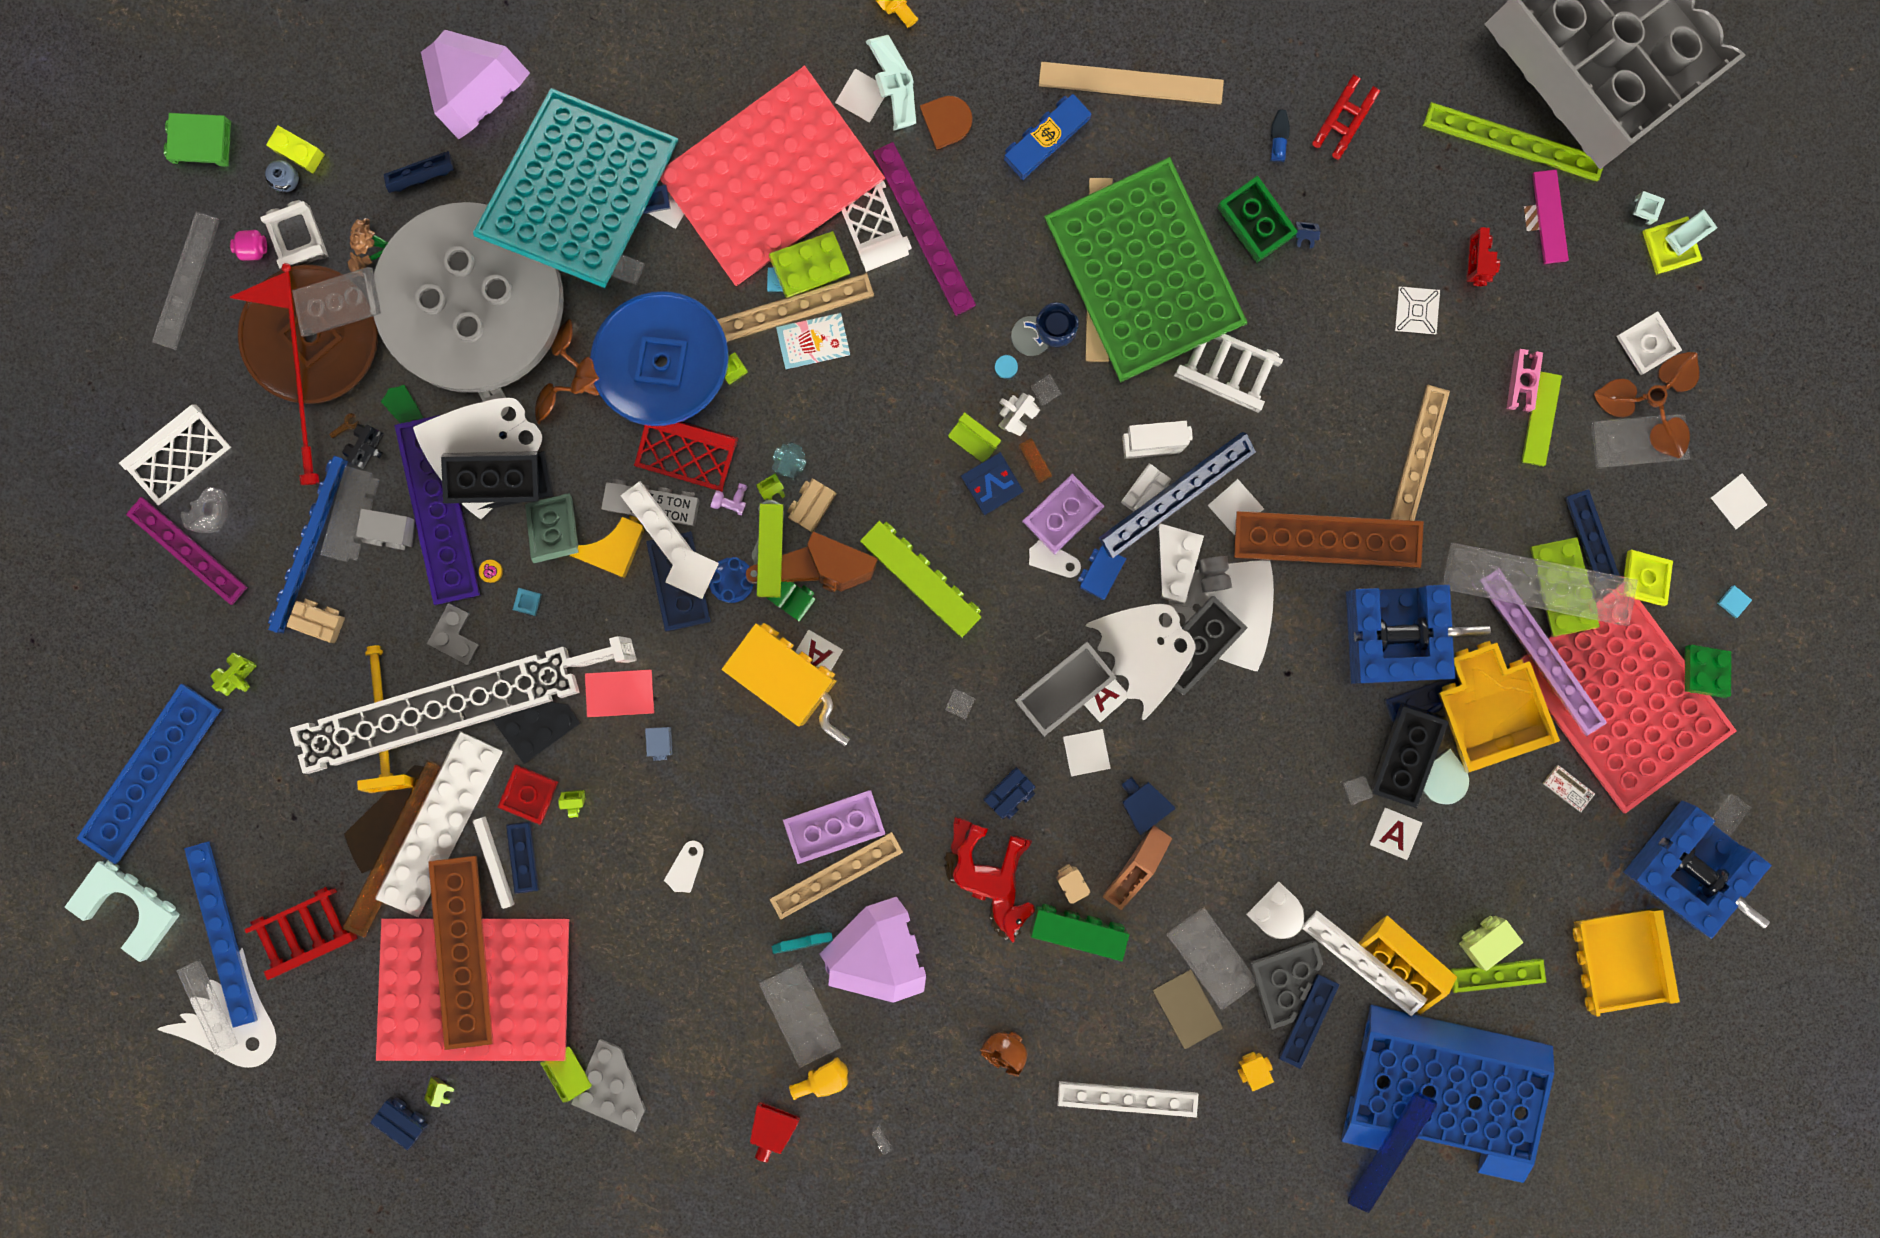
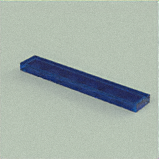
[1348,1091,1437,1213]

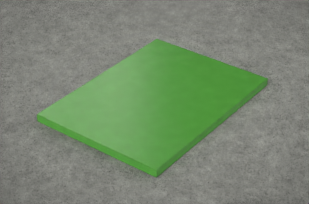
[1044,157,1247,382]

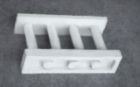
[1174,334,1283,413]

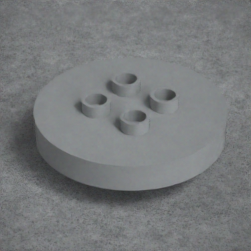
[371,202,564,393]

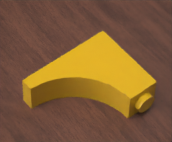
[570,515,645,578]

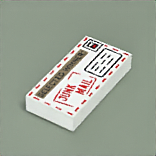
[1543,765,1595,812]

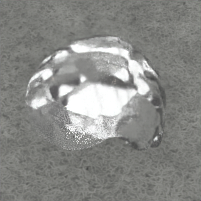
[180,487,229,533]

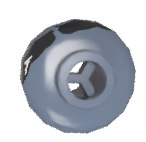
[265,160,299,193]

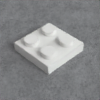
[1616,311,1682,375]

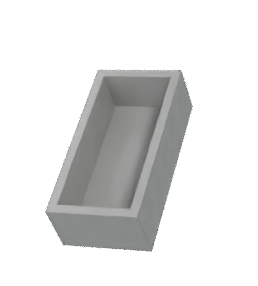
[1014,642,1117,737]

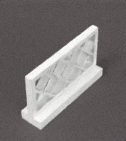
[119,404,231,506]
[565,636,637,667]

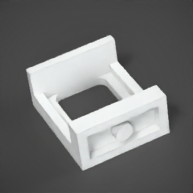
[260,200,329,270]

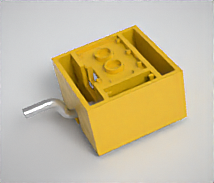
[721,623,850,746]

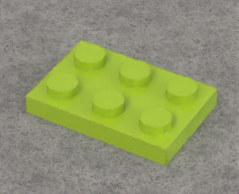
[769,231,850,298]

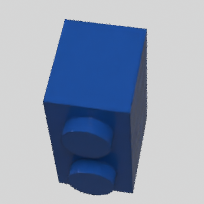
[1077,546,1126,600]

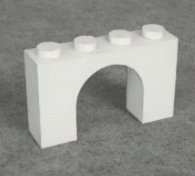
[1122,421,1192,459]

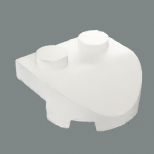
[1246,881,1304,939]

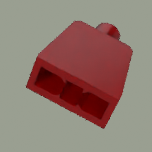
[750,1102,800,1162]

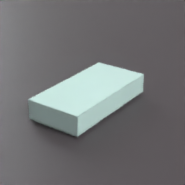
[1665,209,1718,256]

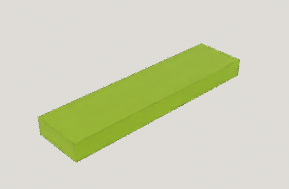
[1521,371,1562,467]
[757,504,784,598]
[1450,958,1546,993]

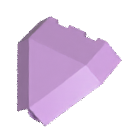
[421,30,530,139]
[819,897,926,1003]

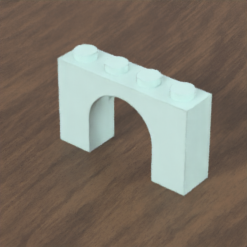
[65,860,180,962]

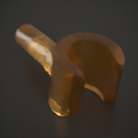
[329,413,359,438]

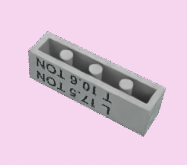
[601,479,700,527]

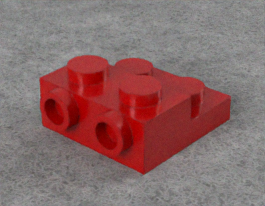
[1466,227,1500,287]

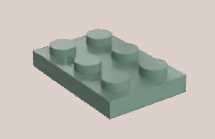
[525,493,579,564]

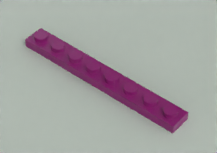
[873,142,976,317]

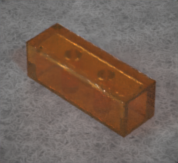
[1018,438,1052,484]

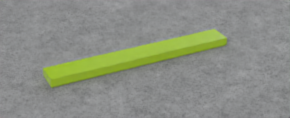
[1423,102,1603,182]

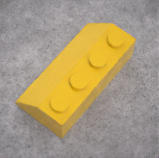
[1358,915,1457,1015]

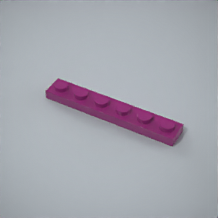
[126,497,248,605]

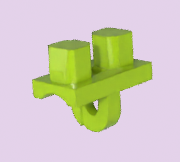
[210,653,257,696]

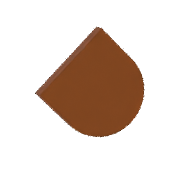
[920,96,972,150]

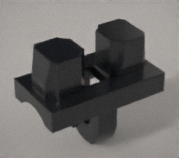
[342,424,384,469]

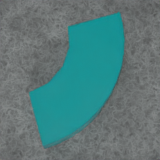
[772,932,833,954]

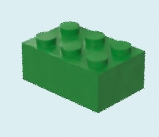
[1217,176,1298,264]

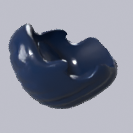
[1036,302,1079,348]

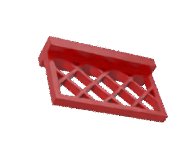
[634,421,739,492]

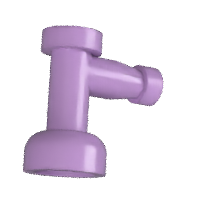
[710,483,747,516]

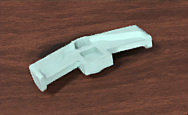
[865,35,916,130]

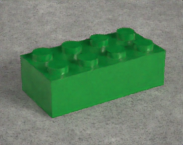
[1029,903,1130,962]

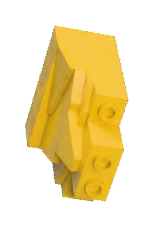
[1438,641,1560,773]

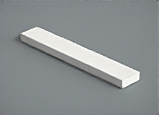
[1302,911,1427,1016]
[1057,1081,1199,1117]

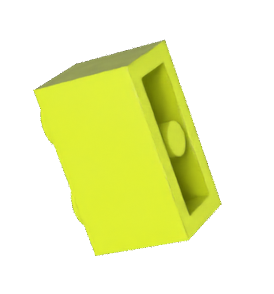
[266,125,325,174]

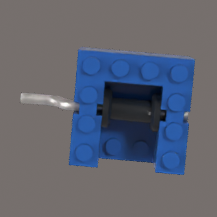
[1346,585,1491,684]
[1623,800,1772,939]

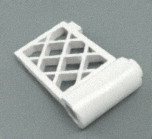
[841,180,912,272]

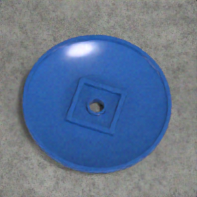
[590,292,729,426]

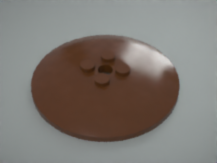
[238,265,378,404]

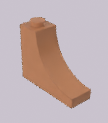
[1103,826,1173,910]

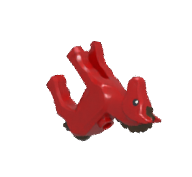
[944,817,1035,943]

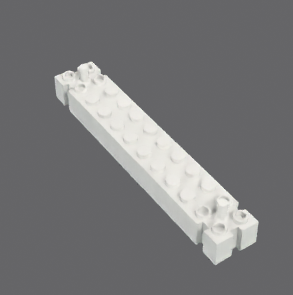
[290,647,580,774]

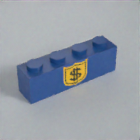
[1004,94,1092,180]

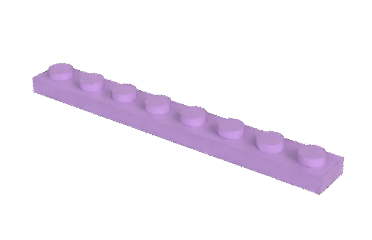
[1478,569,1607,736]

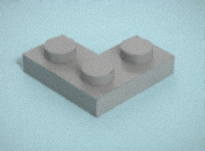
[427,603,480,665]

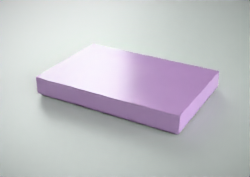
[1022,474,1104,555]

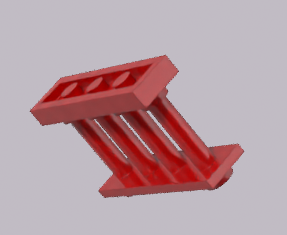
[244,887,358,980]

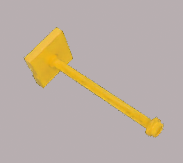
[357,645,416,793]

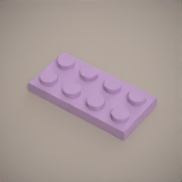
[783,790,886,864]

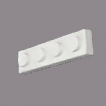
[620,481,694,565]

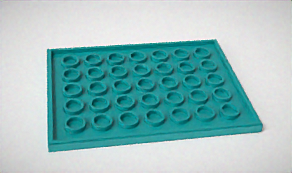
[473,88,678,288]

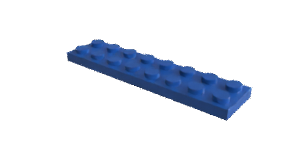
[76,684,222,864]

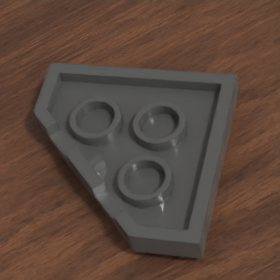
[1250,940,1323,1030]

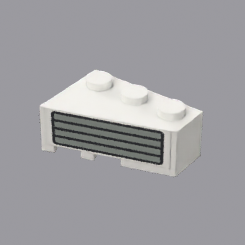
[1157,523,1204,604]

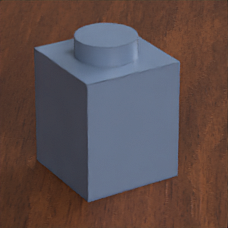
[645,727,673,761]

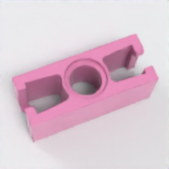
[1506,349,1543,412]

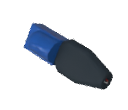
[1270,109,1290,162]

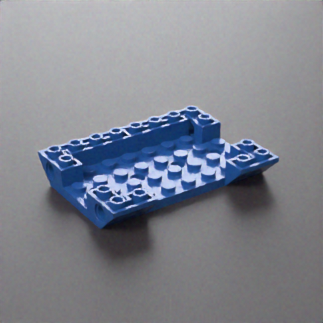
[1341,1005,1554,1183]

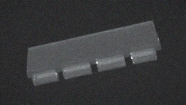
[320,466,380,562]

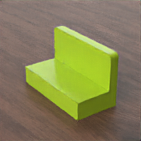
[948,412,1001,463]
[540,1047,592,1103]

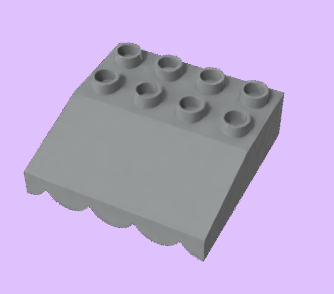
[1485,0,1746,169]

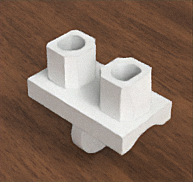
[998,393,1040,436]

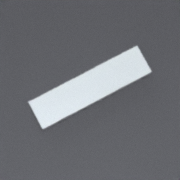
[473,817,515,909]

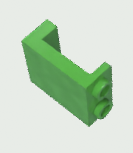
[164,113,231,167]

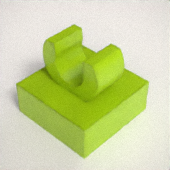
[725,352,748,385]
[756,473,785,500]
[559,790,586,818]
[424,1077,454,1107]

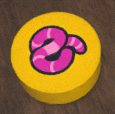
[479,560,503,583]

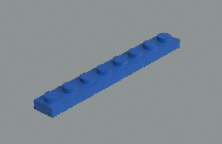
[268,456,348,633]
[184,842,258,1028]

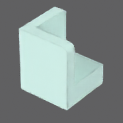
[1633,191,1665,225]

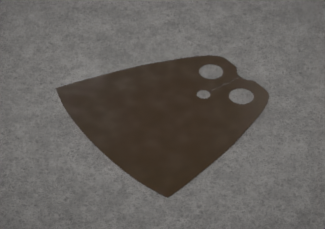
[344,765,438,873]

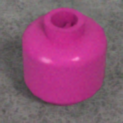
[230,230,267,261]

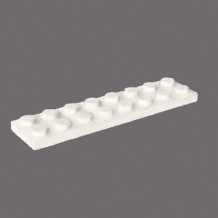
[375,731,503,917]

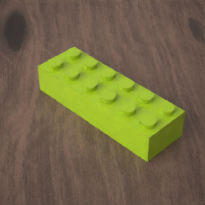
[860,521,981,638]

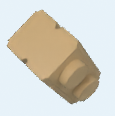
[787,478,837,533]
[287,598,345,643]
[1056,864,1090,903]

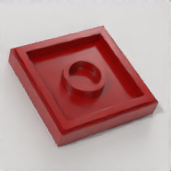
[497,764,559,825]

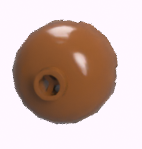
[980,1032,1027,1076]

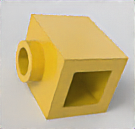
[1237,1052,1274,1091]

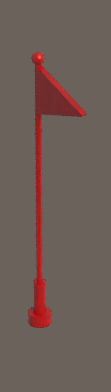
[230,263,319,485]

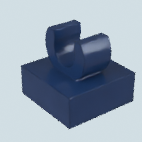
[1295,221,1321,248]

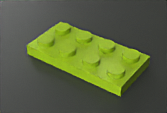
[1530,537,1600,637]

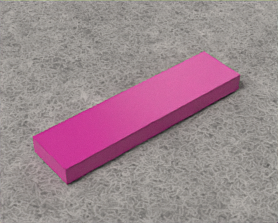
[1532,169,1569,264]

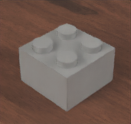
[356,509,416,550]

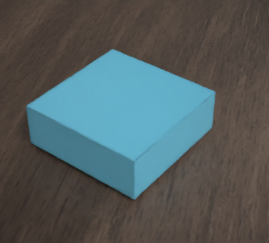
[1717,585,1752,618]
[513,588,542,616]

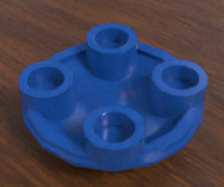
[709,557,754,603]

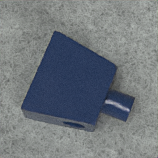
[1121,776,1176,835]

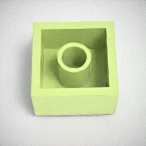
[1459,916,1523,971]

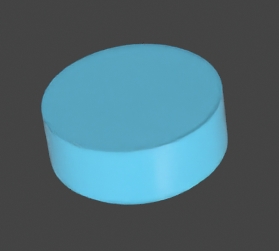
[995,355,1018,379]

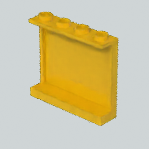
[1572,908,1680,1017]

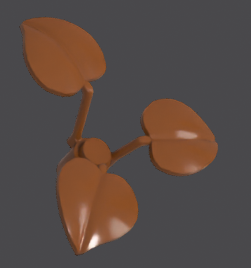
[535,319,599,424]
[1595,352,1700,458]

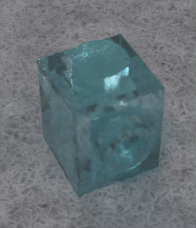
[772,442,807,480]

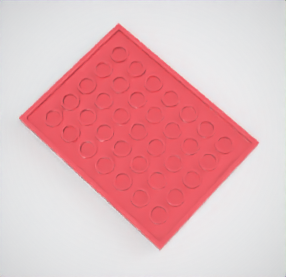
[660,65,885,286]
[1517,583,1737,814]
[376,919,569,1061]

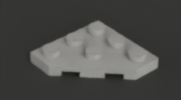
[571,1039,646,1132]

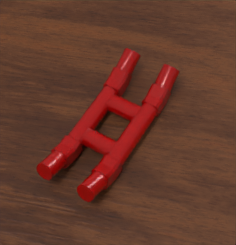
[1312,74,1381,160]

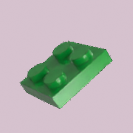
[1685,645,1731,698]

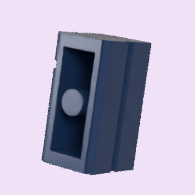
[983,767,1036,819]
[370,1097,428,1151]

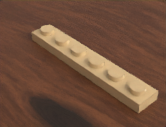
[770,832,903,920]

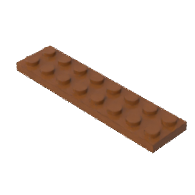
[1234,511,1424,568]
[428,856,493,1050]

